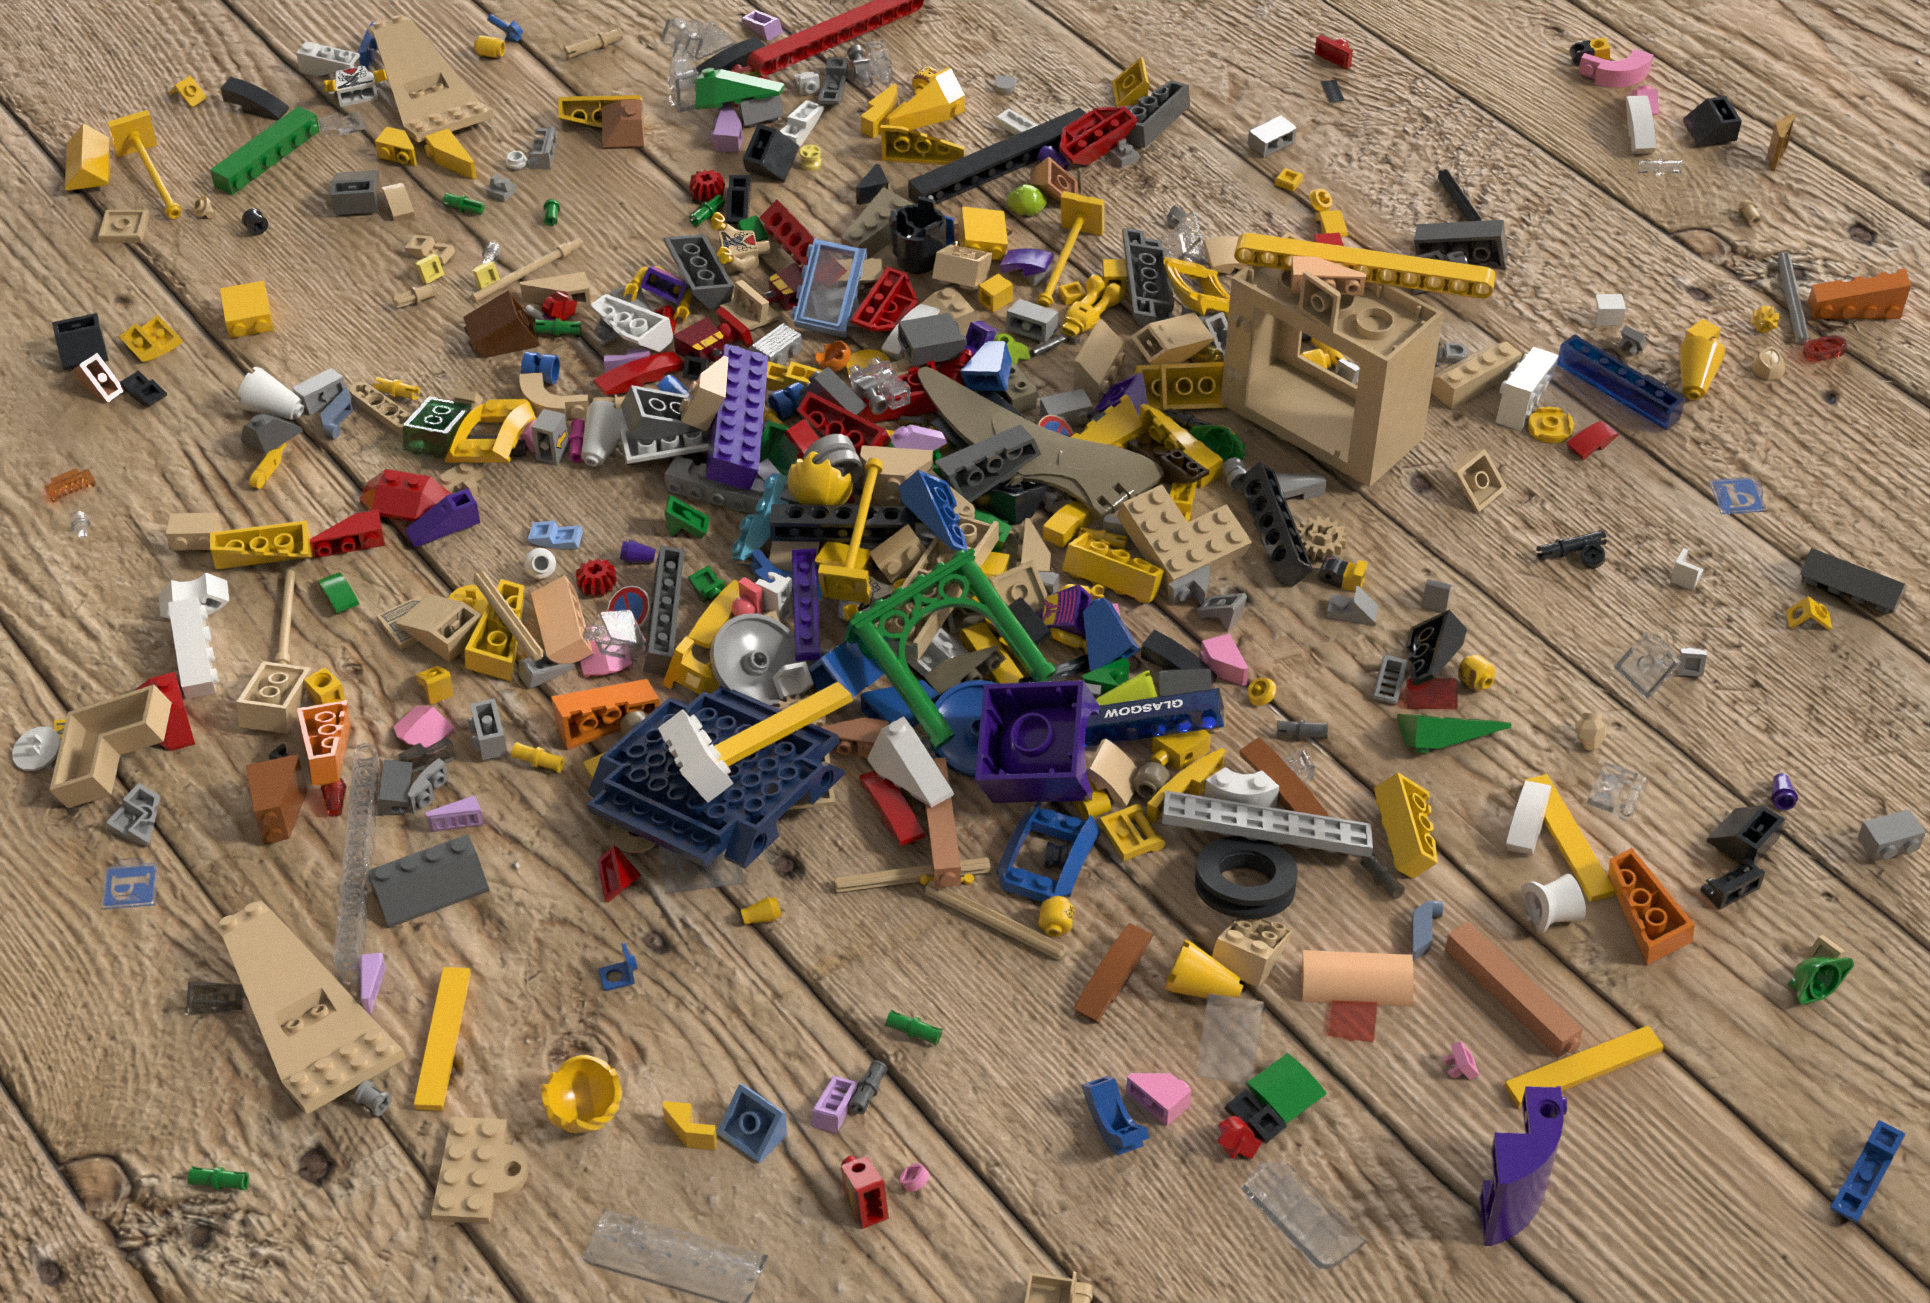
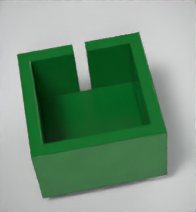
[759,420,798,476]

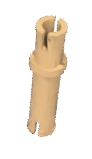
[564,28,623,59]

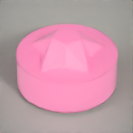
[900,1163,929,1192]

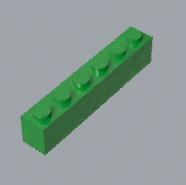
[210,106,320,195]

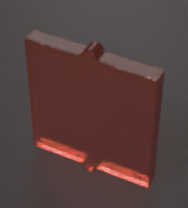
[1328,1001,1378,1042]

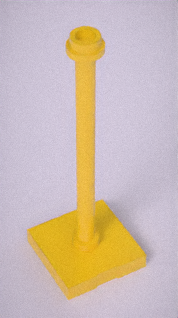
[107,110,181,219]
[1037,191,1104,308]
[818,458,883,604]

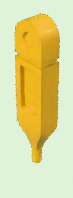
[249,443,287,489]

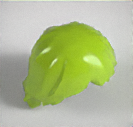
[1006,184,1047,216]

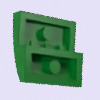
[1245,1053,1327,1124]

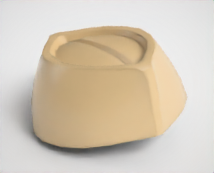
[1751,346,1785,381]

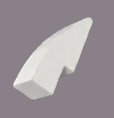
[1626,96,1656,154]
[881,304,940,360]
[1506,781,1552,856]

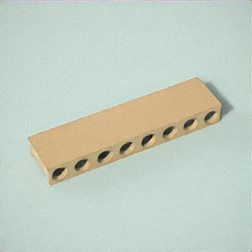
[875,509,999,662]

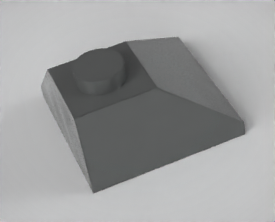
[241,414,303,454]

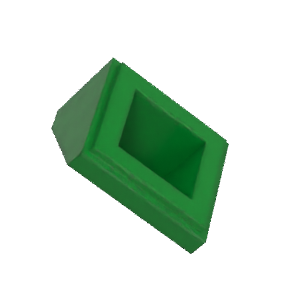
[738,215,768,242]

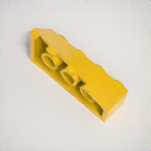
[558,95,643,128]
[1071,394,1143,450]
[1140,404,1223,488]
[210,520,313,569]
[1062,531,1165,603]
[1374,772,1438,879]

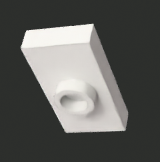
[995,109,1038,135]

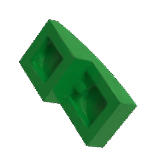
[318,572,359,613]

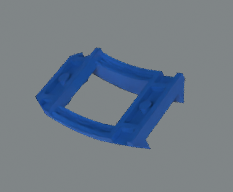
[996,799,1101,902]

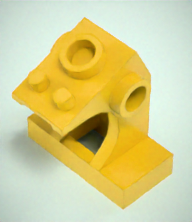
[662,637,720,695]

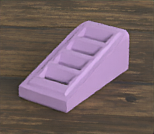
[741,10,782,40]
[425,796,484,832]
[360,953,386,1014]
[812,1076,858,1133]

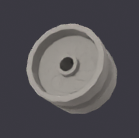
[804,434,864,485]

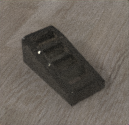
[185,982,244,1015]

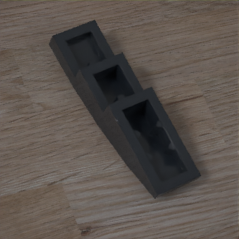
[688,36,767,84]

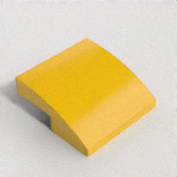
[118,314,183,362]

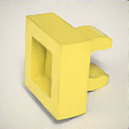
[415,254,445,284]
[472,261,500,290]

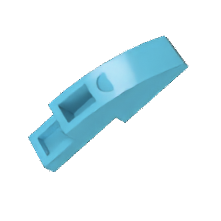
[731,473,788,561]

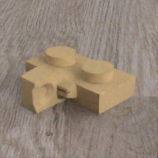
[433,463,485,497]

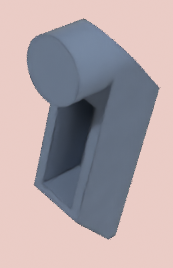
[320,388,353,439]
[1411,900,1443,961]

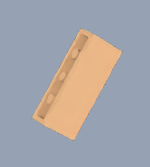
[531,575,593,664]
[1301,950,1413,1006]

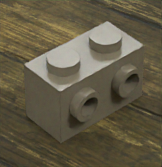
[994,364,1039,413]

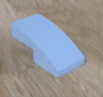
[528,521,583,549]

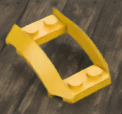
[1163,257,1230,318]
[445,399,536,463]

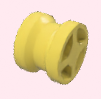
[800,145,821,171]

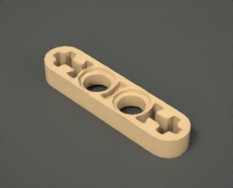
[350,382,416,436]

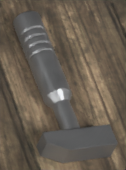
[1030,332,1080,357]

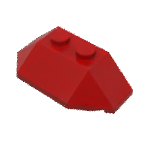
[1059,106,1138,165]
[850,266,918,333]
[359,469,452,522]
[134,671,195,751]

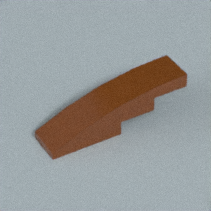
[1240,737,1328,817]
[1073,923,1153,1023]

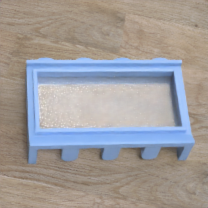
[791,238,867,338]

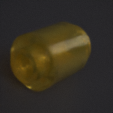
[1193,344,1224,363]

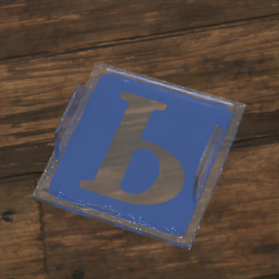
[1709,477,1767,514]
[101,857,159,910]

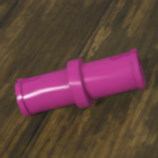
[568,419,585,463]

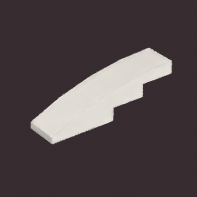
[780,100,824,147]

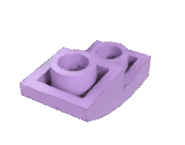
[604,348,650,373]

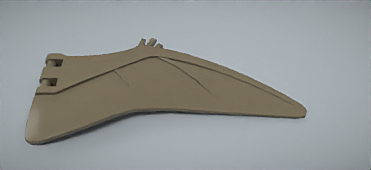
[918,367,1164,523]

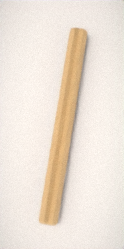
[834,857,990,892]
[925,881,1066,960]

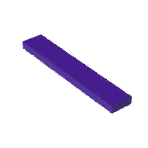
[792,549,820,661]

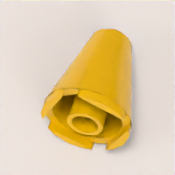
[1679,335,1725,400]
[1164,940,1243,1003]

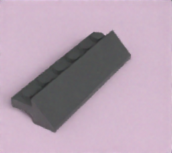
[1122,228,1174,328]

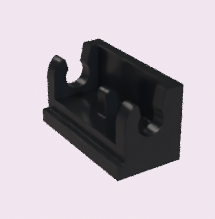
[1701,858,1765,910]

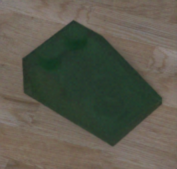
[403,397,472,459]

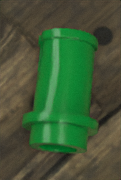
[543,199,560,226]

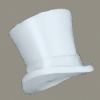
[1521,874,1586,934]

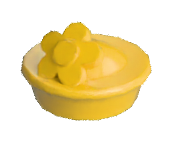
[1309,189,1332,212]
[1248,677,1276,706]

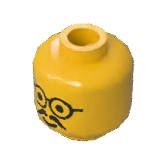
[1038,896,1075,938]

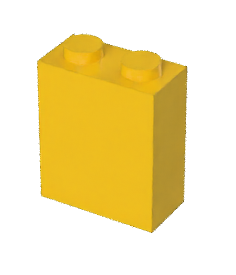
[958,207,1008,261]
[220,281,274,339]

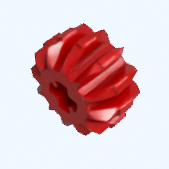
[689,169,725,202]
[576,557,617,598]

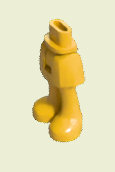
[1060,275,1124,337]

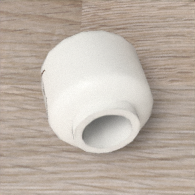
[523,548,556,580]

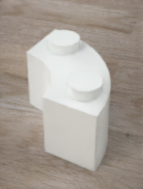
[159,573,229,619]
[1204,767,1279,808]

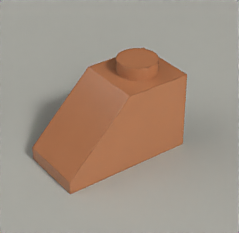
[72,353,125,403]

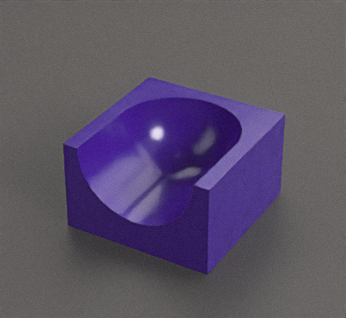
[975,680,1099,803]

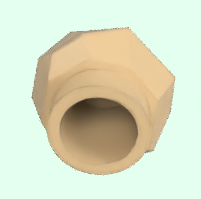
[1575,713,1606,751]

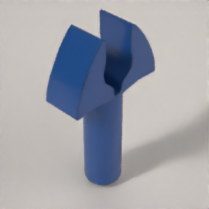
[487,14,523,42]

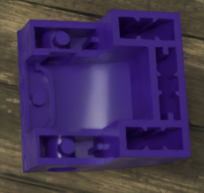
[1479,1086,1567,1246]

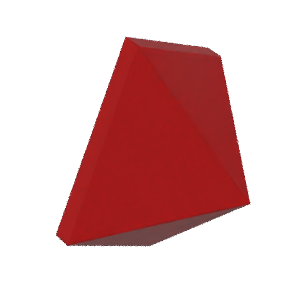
[597,846,642,903]

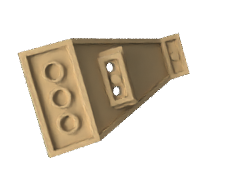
[367,15,495,142]
[213,900,406,1114]

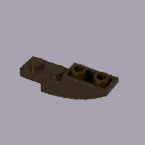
[1127,433,1210,484]

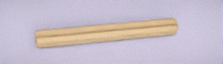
[473,571,543,662]

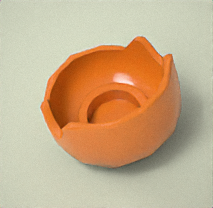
[815,341,851,373]

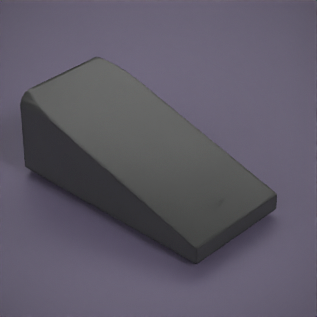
[1159,669,1212,697]

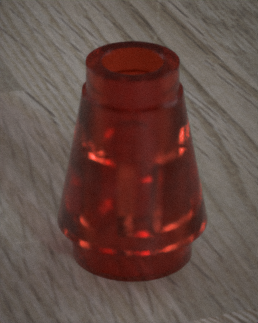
[321,778,347,817]

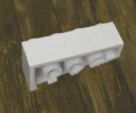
[1496,347,1559,431]
[168,597,219,699]
[658,709,733,802]

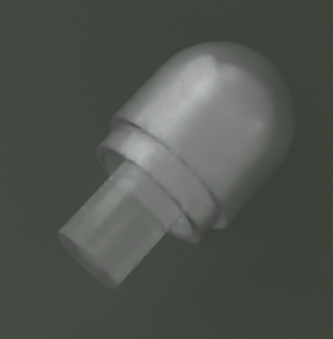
[482,242,502,264]
[70,511,91,538]

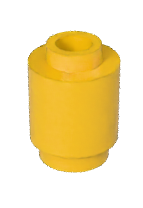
[474,35,505,58]

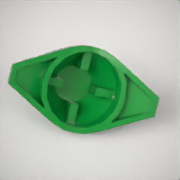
[1190,425,1246,461]
[1788,956,1854,1005]

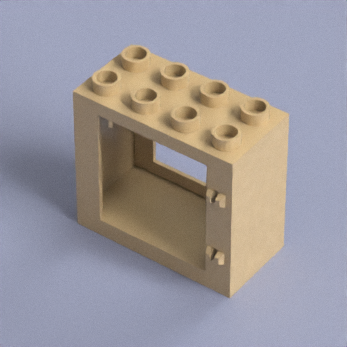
[1221,232,1444,487]

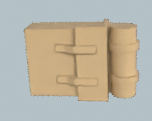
[1025,1272,1093,1303]

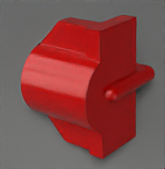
[542,292,578,321]
[1217,1116,1261,1159]

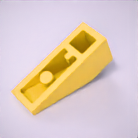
[424,128,477,179]

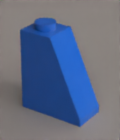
[961,341,1012,391]
[1083,597,1140,671]
[860,680,940,728]

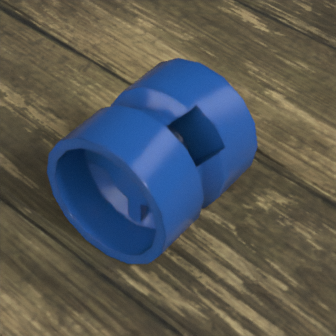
[521,351,560,384]
[768,382,804,421]

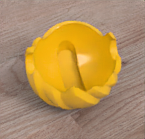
[787,452,853,505]
[541,1055,622,1133]

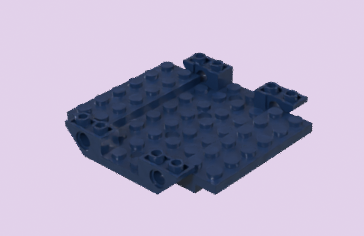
[587,686,845,869]

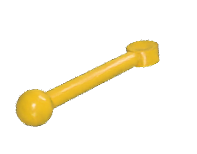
[920,873,974,885]

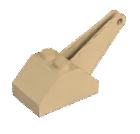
[860,446,975,519]

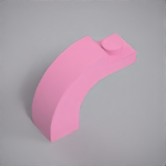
[1578,49,1653,88]

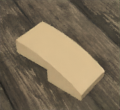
[382,183,414,221]
[404,235,455,265]

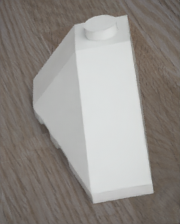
[591,294,674,351]
[867,717,954,807]

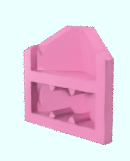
[580,635,633,678]
[393,706,455,752]

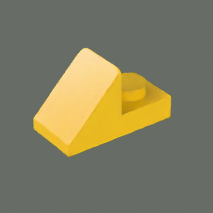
[415,665,453,704]

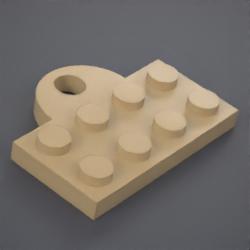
[431,1117,528,1224]

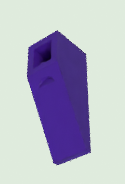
[405,488,480,547]

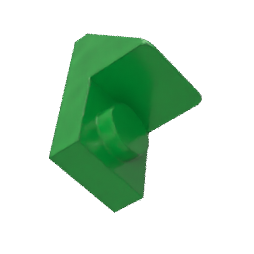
[664,495,710,539]
[1082,657,1130,695]

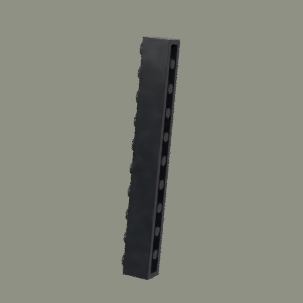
[908,108,1086,205]

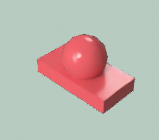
[731,577,764,617]

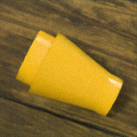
[741,896,782,925]

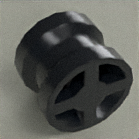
[242,208,269,235]
[1044,842,1069,870]

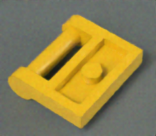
[1100,804,1165,861]

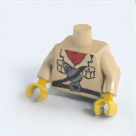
[711,212,770,274]

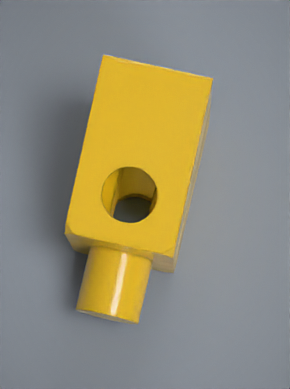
[1150,710,1211,770]

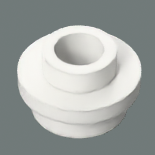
[506,151,527,170]

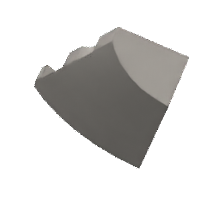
[1275,472,1326,500]
[105,783,160,846]

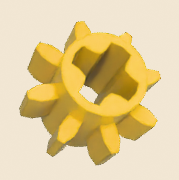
[1751,305,1779,333]

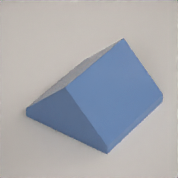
[716,1083,787,1163]

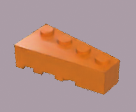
[1808,268,1911,319]
[551,679,660,750]
[297,700,351,786]
[1608,848,1695,965]

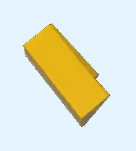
[65,124,110,191]
[1135,362,1228,410]

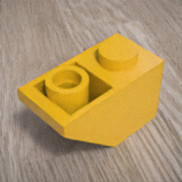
[375,127,417,166]

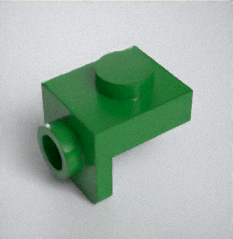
[688,565,725,603]

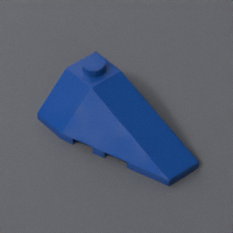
[898,470,968,551]

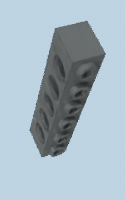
[643,545,685,676]

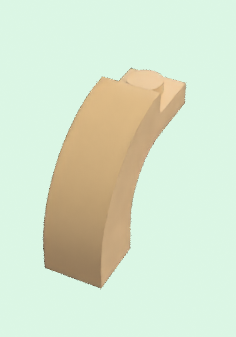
[519,373,589,425]

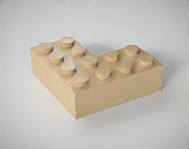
[1117,485,1252,592]
[49,685,172,808]

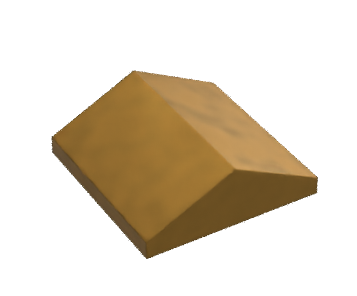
[1767,114,1796,171]

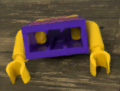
[623,265,693,323]
[1035,584,1105,654]

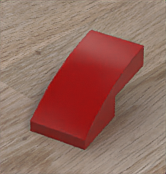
[1567,420,1619,460]

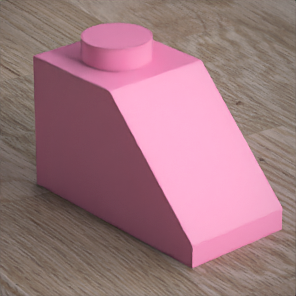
[1199,634,1249,686]
[1126,1073,1192,1126]

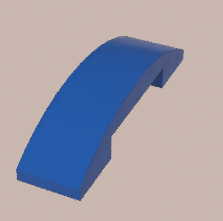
[1830,1120,1906,1223]

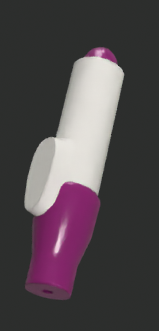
[524,305,554,320]

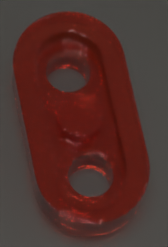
[1803,335,1847,362]

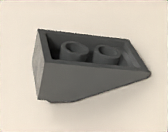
[621,385,703,440]

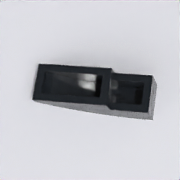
[220,77,289,120]
[726,175,751,224]
[1141,630,1217,686]

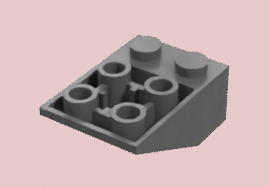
[331,170,379,215]

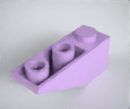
[710,101,743,153]

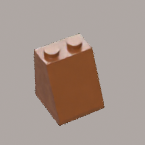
[246,754,307,845]

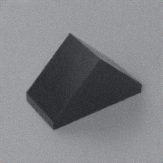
[856,164,888,205]

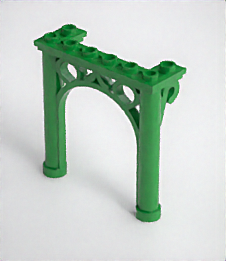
[843,547,1057,749]

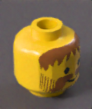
[912,67,938,91]
[1458,655,1496,692]

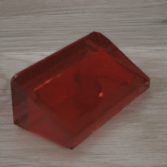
[1405,678,1458,709]

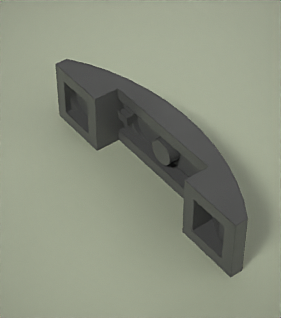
[818,57,848,105]

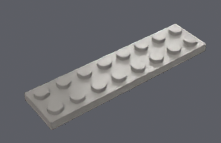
[1162,790,1373,857]

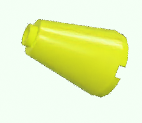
[1094,670,1163,723]

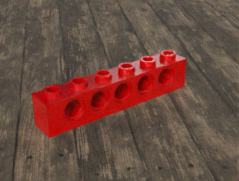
[759,199,847,289]

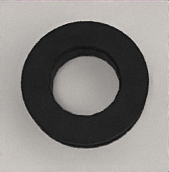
[1194,836,1298,919]

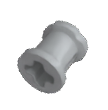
[354,1080,392,1116]

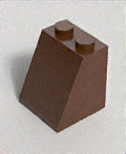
[464,290,540,358]

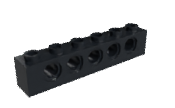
[1239,462,1313,587]
[770,504,916,543]

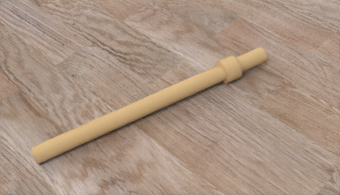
[471,237,584,302]
[275,570,295,665]

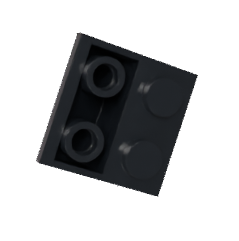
[1683,96,1742,146]
[743,124,800,183]
[52,313,109,370]
[1706,805,1786,866]

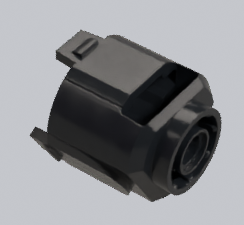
[889,196,946,274]

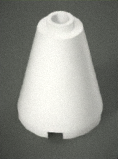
[236,367,304,420]
[581,400,628,467]

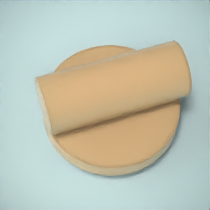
[193,196,215,219]

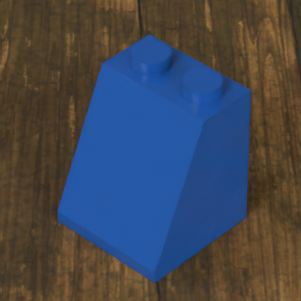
[808,641,884,712]

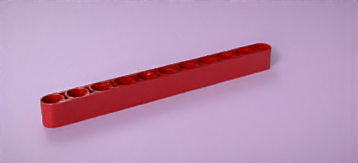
[747,0,924,76]

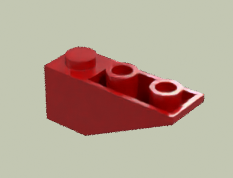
[309,510,385,558]

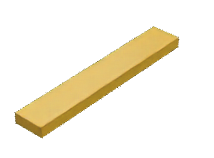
[715,682,853,766]
[1523,774,1616,902]
[414,967,471,1111]
[1504,1025,1664,1108]

